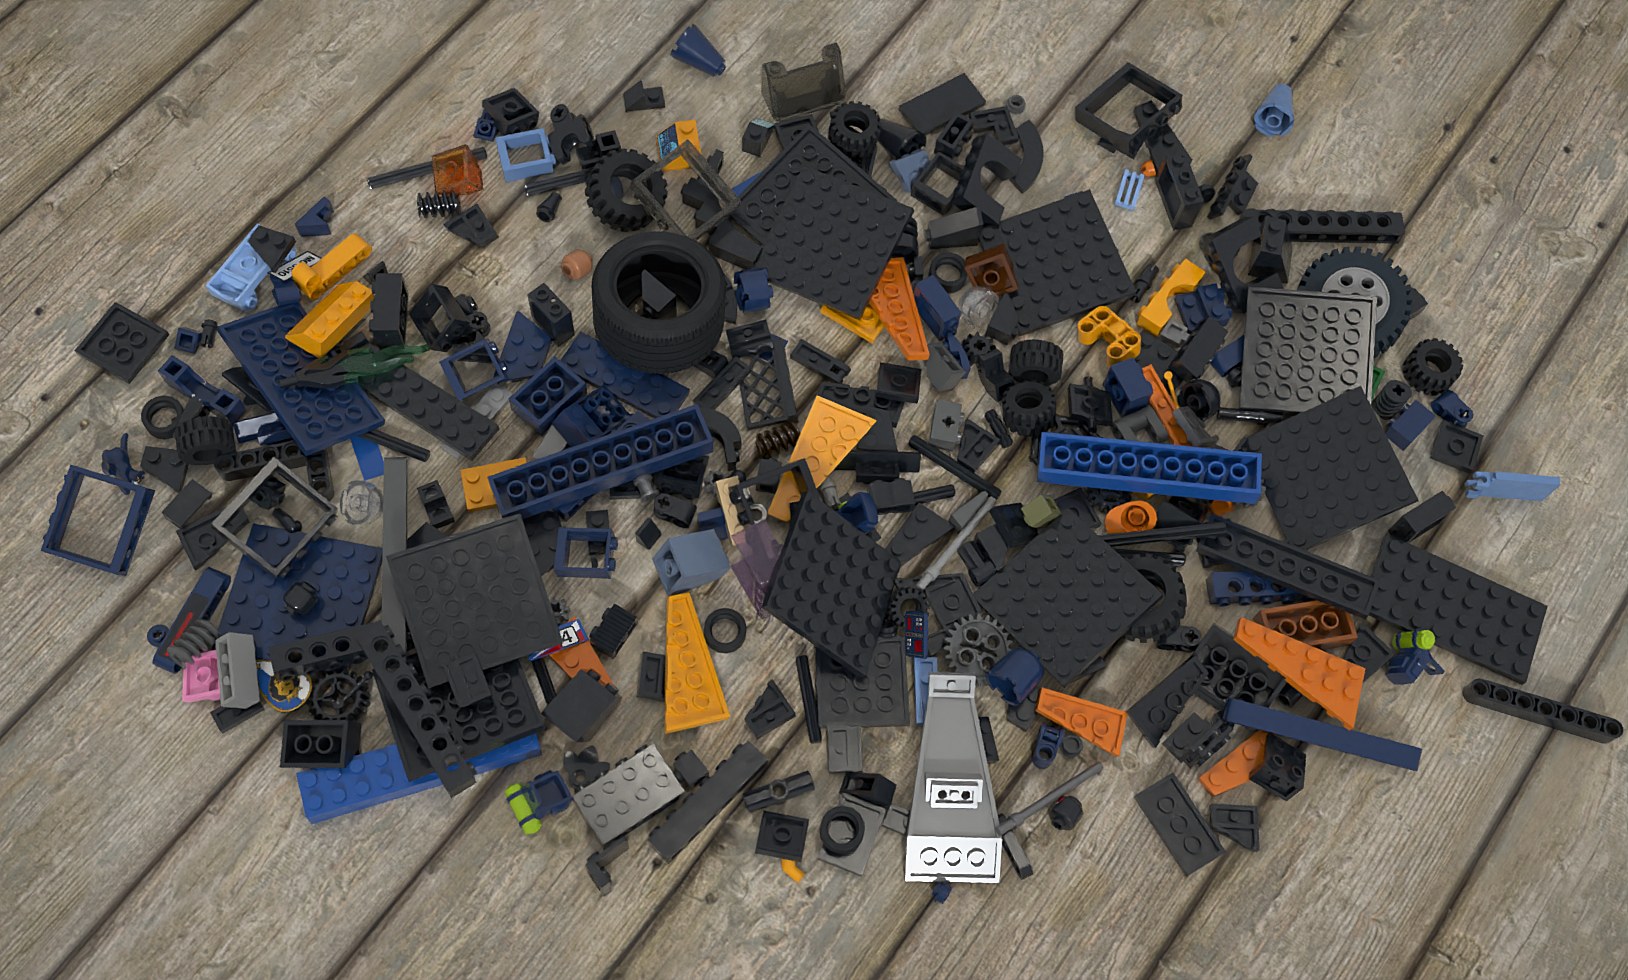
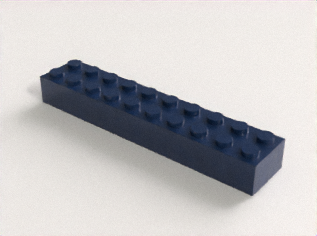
[487,404,713,519]

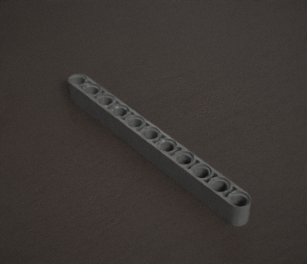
[381,457,408,672]

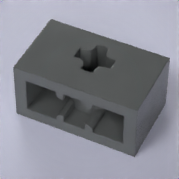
[929,400,965,451]

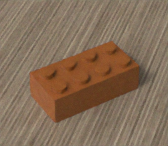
[1253,600,1358,650]

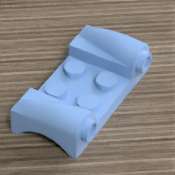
[205,224,296,312]

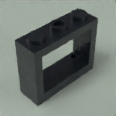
[1155,150,1204,231]

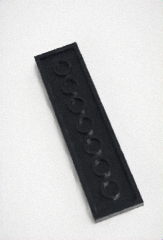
[344,342,500,461]
[1196,514,1381,620]

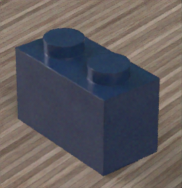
[1385,400,1436,451]

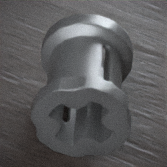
[633,474,659,502]

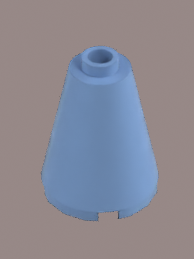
[1254,84,1294,137]

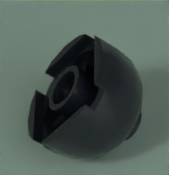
[1177,379,1221,422]

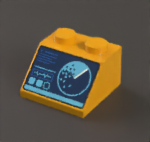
[656,120,702,171]

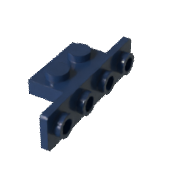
[233,412,294,446]

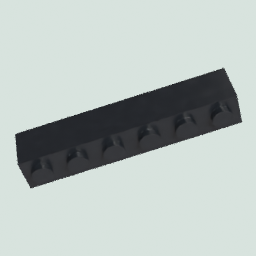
[648,741,768,864]

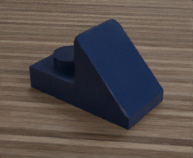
[295,197,334,237]

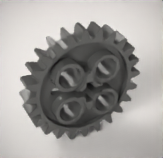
[941,613,1013,687]

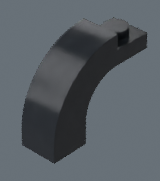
[699,407,742,471]

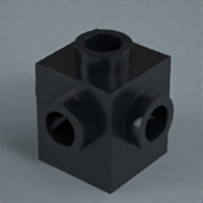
[250,476,286,510]

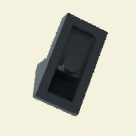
[623,80,665,112]
[452,331,493,364]

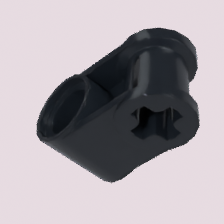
[454,312,491,344]
[653,493,697,529]
[1156,625,1201,653]

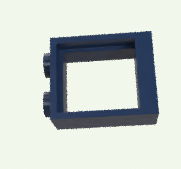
[914,275,962,342]
[439,339,509,400]
[554,527,618,579]

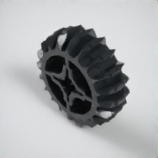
[307,668,371,722]

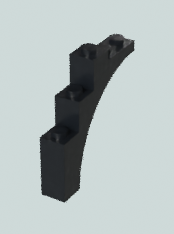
[681,149,762,270]

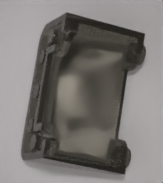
[761,42,846,122]

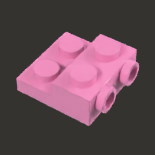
[182,650,221,703]

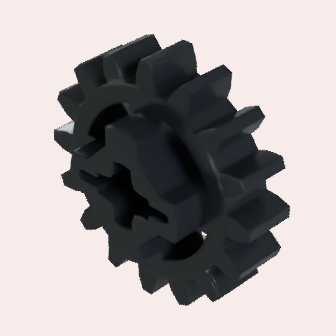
[1085,487,1133,513]

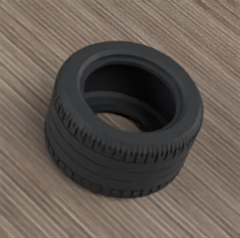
[591,231,726,374]

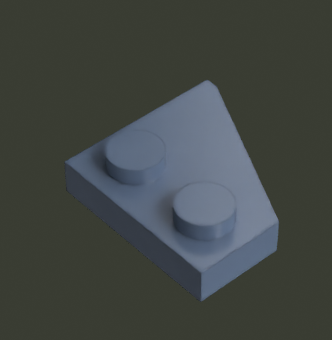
[889,149,931,192]

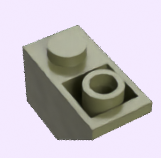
[1021,494,1061,528]

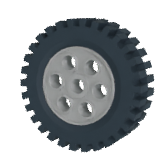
[1297,246,1413,358]

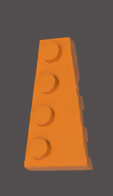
[1035,688,1127,757]

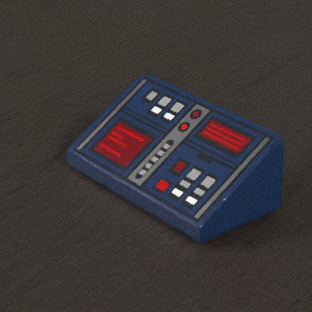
[905,611,928,659]

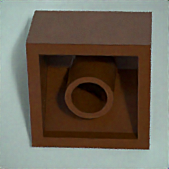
[965,244,1019,302]

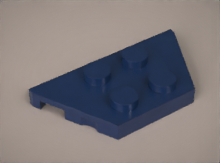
[493,311,552,384]

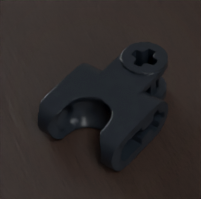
[547,104,596,165]

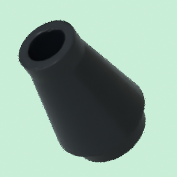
[536,192,562,222]

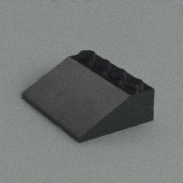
[1191,623,1286,731]

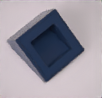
[174,327,202,354]

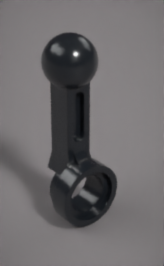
[729,470,767,526]

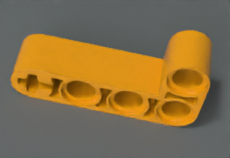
[291,233,372,300]

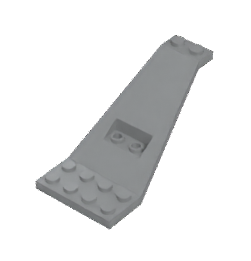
[905,672,1002,883]

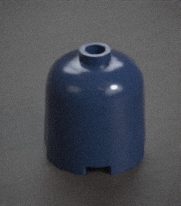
[985,648,1044,706]

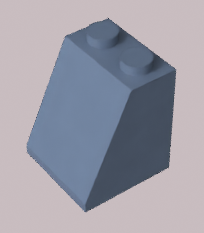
[652,529,731,597]

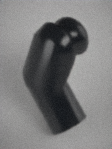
[272,508,302,533]

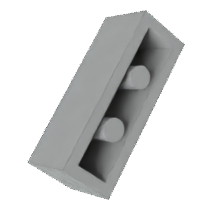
[215,632,260,709]

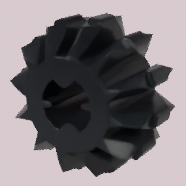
[961,331,996,369]

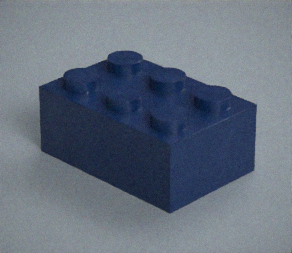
[508,357,587,437]

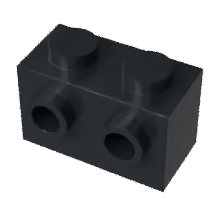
[934,112,973,160]

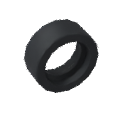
[928,252,968,293]
[141,395,184,440]
[704,608,747,654]
[819,806,865,854]

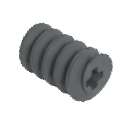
[167,619,221,669]

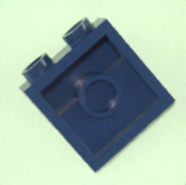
[1174,283,1232,334]

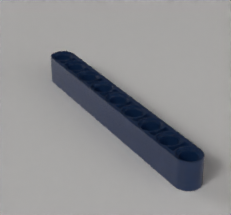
[1223,698,1422,771]

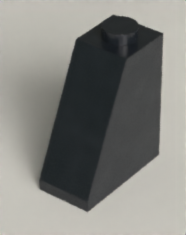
[924,207,983,249]

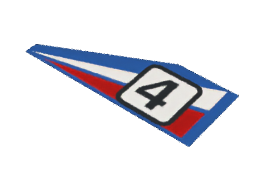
[529,619,589,662]

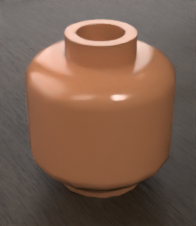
[561,249,592,280]

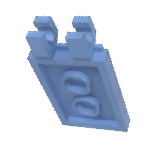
[1464,472,1561,501]

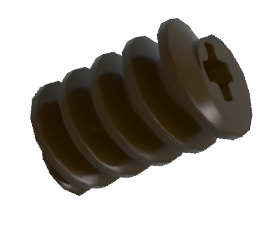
[755,421,801,459]

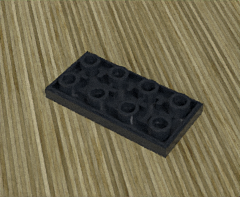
[899,73,986,136]

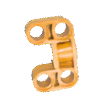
[1077,306,1141,368]

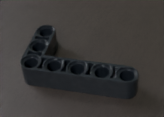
[214,440,334,501]

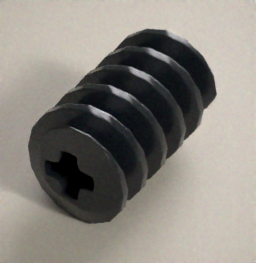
[417,189,461,219]
[1372,380,1412,420]

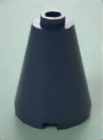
[670,24,726,77]

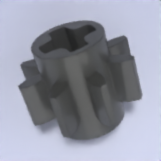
[704,469,729,497]
[550,597,571,627]

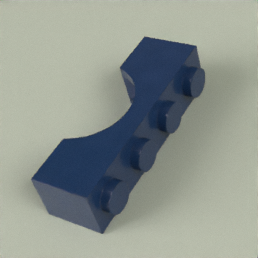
[158,355,247,426]

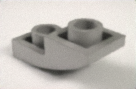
[532,424,567,459]

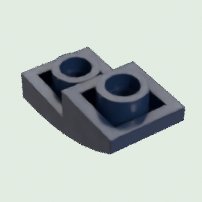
[473,109,499,142]
[942,333,971,379]

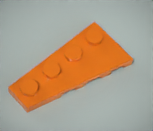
[548,616,619,694]
[1198,730,1277,797]

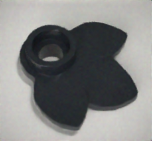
[563,745,610,789]

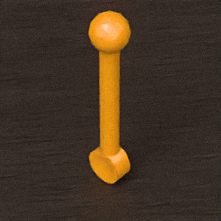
[1164,371,1181,408]

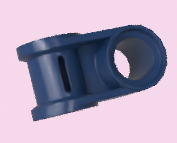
[270,275,300,306]
[1431,390,1474,428]
[1032,722,1065,769]

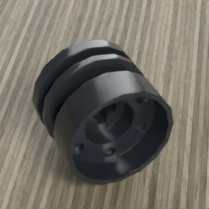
[891,217,919,265]

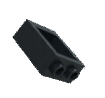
[910,152,964,216]
[527,283,575,347]
[409,284,470,352]
[1388,490,1456,543]

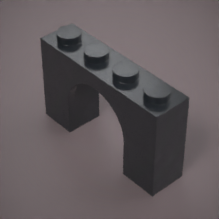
[951,132,1022,227]
[1203,217,1284,314]

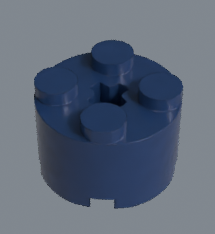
[734,267,773,313]

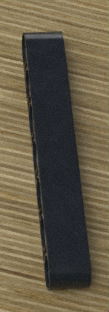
[1462,678,1624,744]

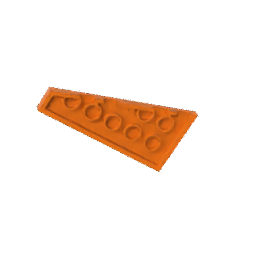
[869,258,930,361]
[1233,617,1366,731]

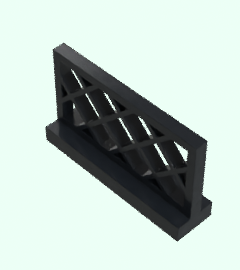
[738,339,799,430]

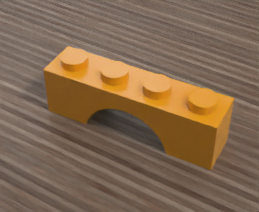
[1136,258,1206,337]

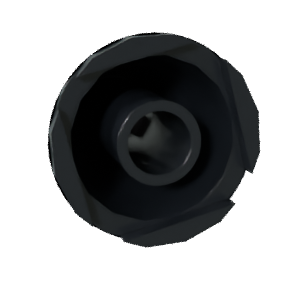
[878,119,927,160]

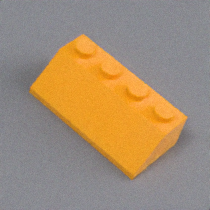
[285,281,374,359]

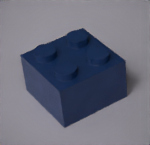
[1102,357,1153,418]

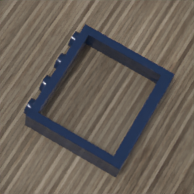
[41,464,155,576]

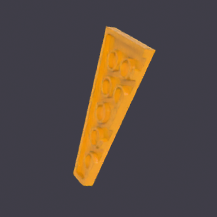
[767,396,877,523]
[664,592,730,734]

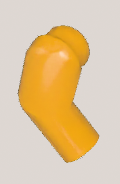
[781,859,805,883]

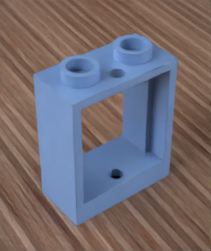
[495,128,556,182]

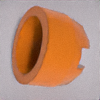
[1140,160,1157,177]

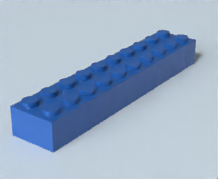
[1036,432,1262,504]
[296,733,542,824]

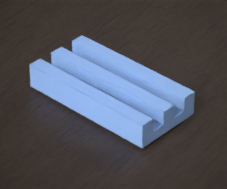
[1114,169,1144,211]

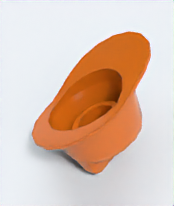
[1105,500,1157,534]

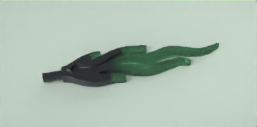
[278,344,431,389]

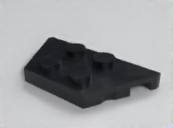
[522,511,562,576]

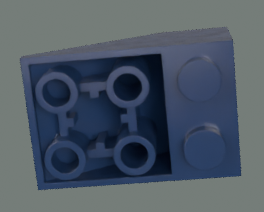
[551,384,629,447]

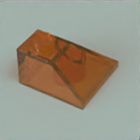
[432,144,483,195]

